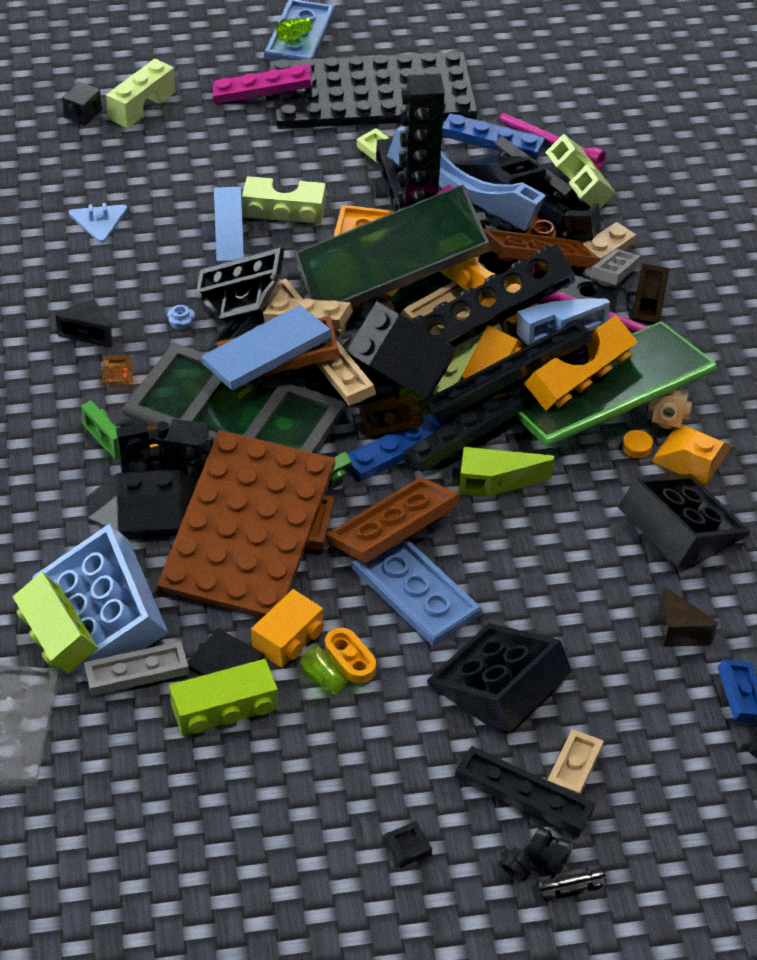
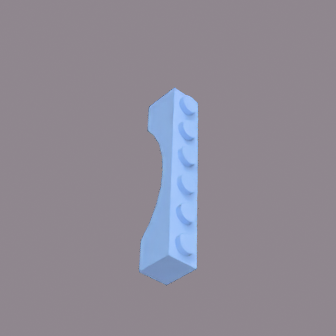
[387,125,546,231]

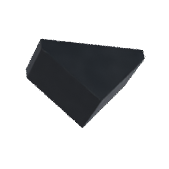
[55,299,113,347]

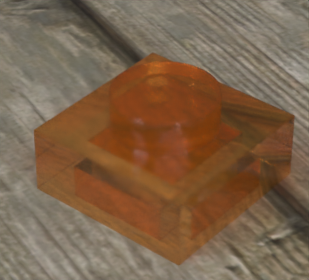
[103,355,133,385]

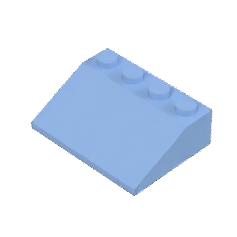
[33,524,168,673]

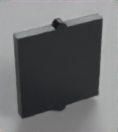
[187,628,264,676]

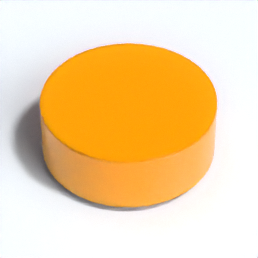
[622,430,653,459]

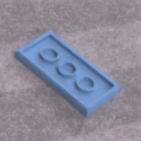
[264,0,335,61]
[201,305,332,390]
[352,538,482,646]

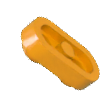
[325,628,376,684]

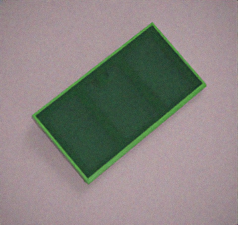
[497,321,718,447]

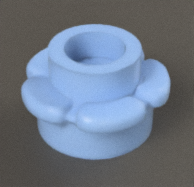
[167,305,195,330]

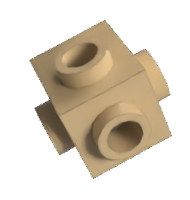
[648,384,692,429]

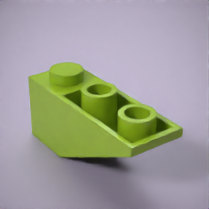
[459,447,554,497]

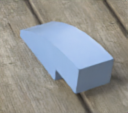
[214,187,244,265]
[517,298,610,345]

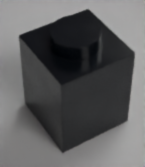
[62,82,102,125]

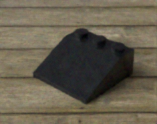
[618,474,751,567]
[427,623,572,732]

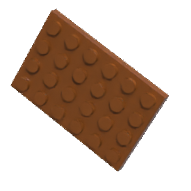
[157,430,336,618]

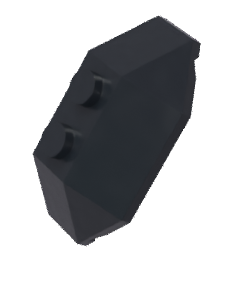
[196,247,284,321]
[88,470,198,535]

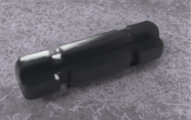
[536,865,606,899]

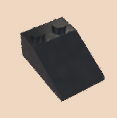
[346,301,458,401]

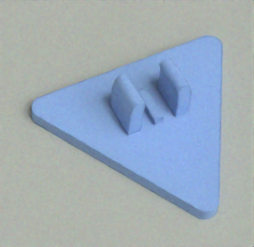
[69,203,127,243]

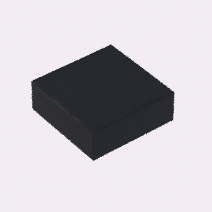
[385,821,432,868]

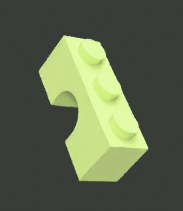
[106,59,176,129]
[545,134,616,209]
[242,176,326,224]

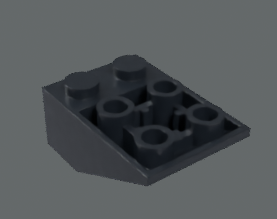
[453,155,547,190]

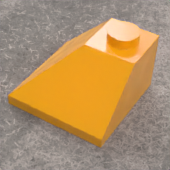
[652,424,732,485]

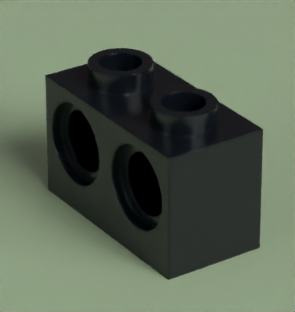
[165,419,214,481]

